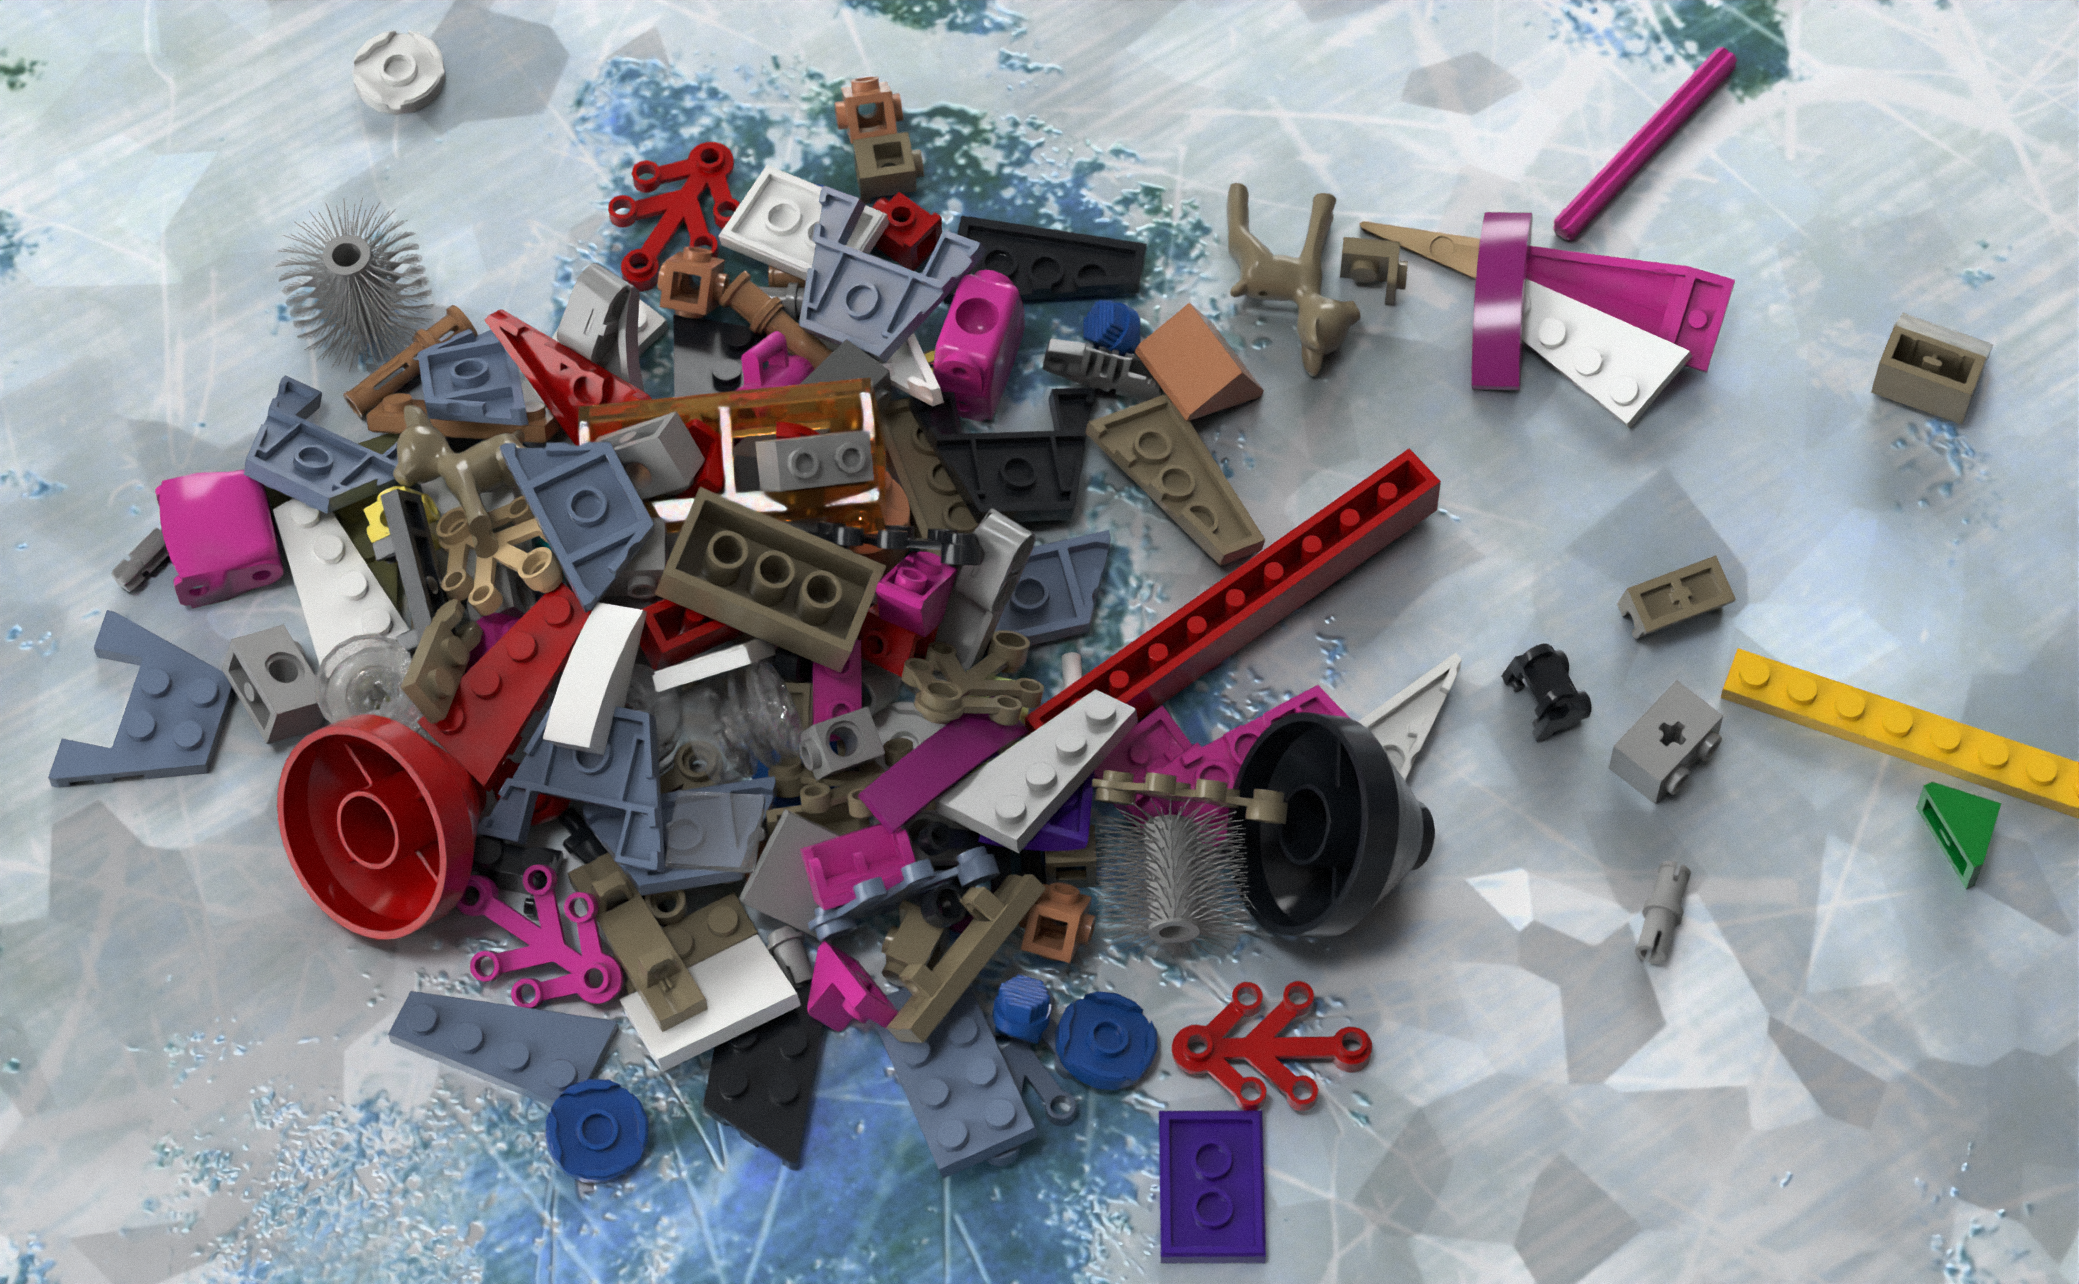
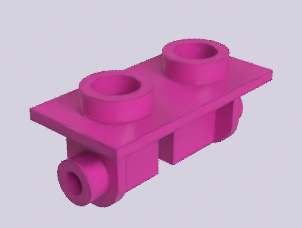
[813,640,862,742]

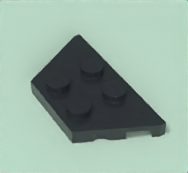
[703,984,825,1171]

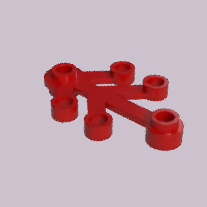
[608,142,740,292]
[1172,981,1372,1111]

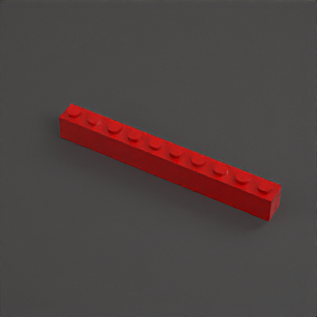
[1025,448,1441,737]

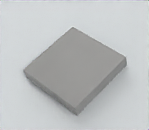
[739,809,845,943]

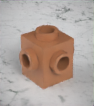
[834,76,903,144]
[658,247,730,318]
[1019,883,1096,963]

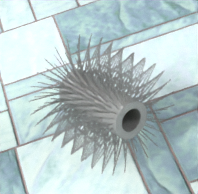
[275,198,435,372]
[1093,797,1251,959]

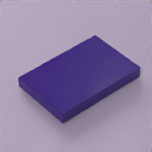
[1159,1110,1266,1263]

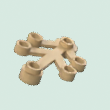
[436,496,564,616]

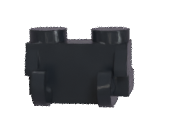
[1501,643,1592,742]
[471,836,563,917]

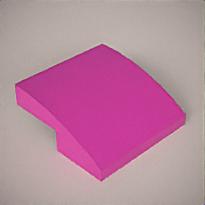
[1094,705,1201,834]

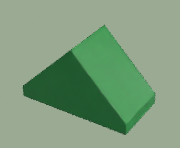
[1916,782,2001,889]

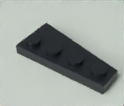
[944,215,1147,304]

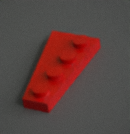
[417,582,593,792]

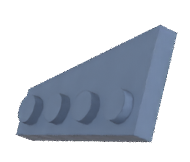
[388,991,619,1107]

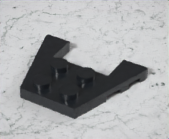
[909,388,1095,523]

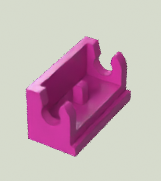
[800,823,916,911]

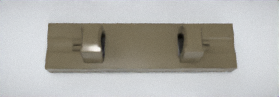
[568,853,708,1032]
[886,875,1046,1043]

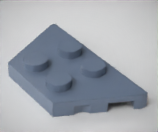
[417,329,529,426]
[499,442,655,613]
[988,530,1111,648]
[582,776,778,896]

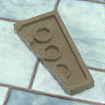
[1085,394,1266,566]
[869,397,980,557]

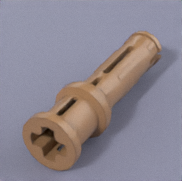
[718,271,832,369]
[343,305,478,418]

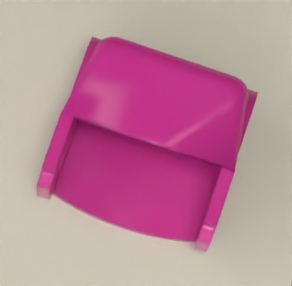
[933,270,1025,421]
[155,469,283,608]

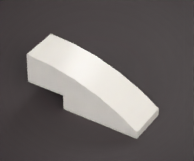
[543,602,647,755]

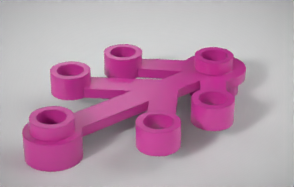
[456,865,623,1009]

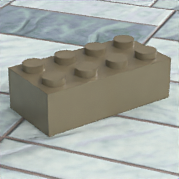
[655,487,886,673]

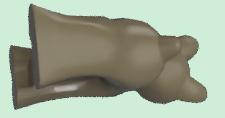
[1227,183,1361,376]
[393,405,526,558]

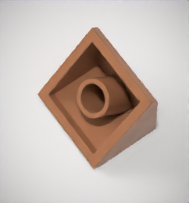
[1134,302,1264,421]

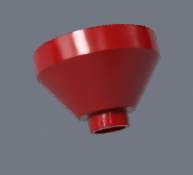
[277,714,486,940]

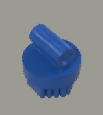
[1083,300,1140,357]
[992,975,1051,1044]

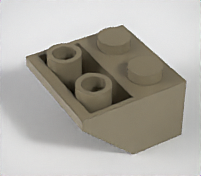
[1871,313,1993,425]

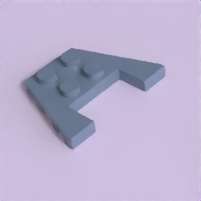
[799,185,986,363]
[244,375,399,514]
[48,610,235,788]
[477,702,665,873]

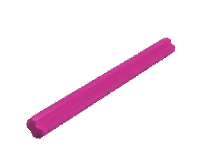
[1553,47,1737,241]

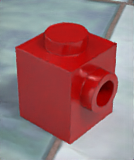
[857,604,939,677]

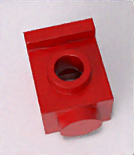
[872,192,942,271]

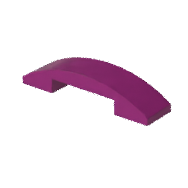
[1471,212,1533,390]
[858,696,1029,834]

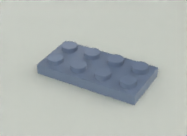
[874,985,1038,1178]

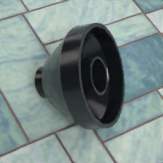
[1227,712,1435,938]

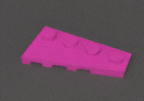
[1141,685,1349,851]

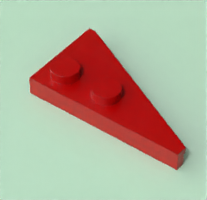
[484,309,653,446]

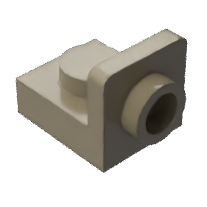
[1340,237,1408,305]

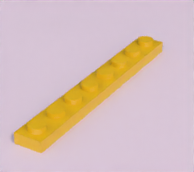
[1721,648,2079,819]

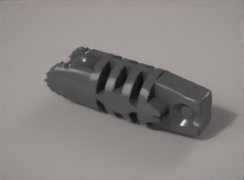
[1042,338,1163,401]

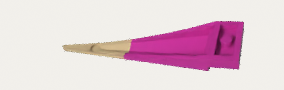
[1359,221,1735,373]

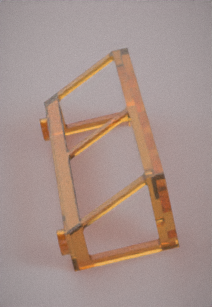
[578,377,887,534]

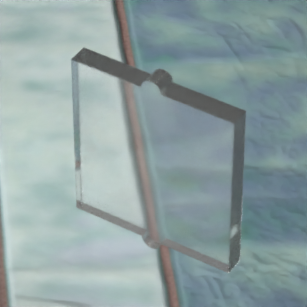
[665,790,766,873]

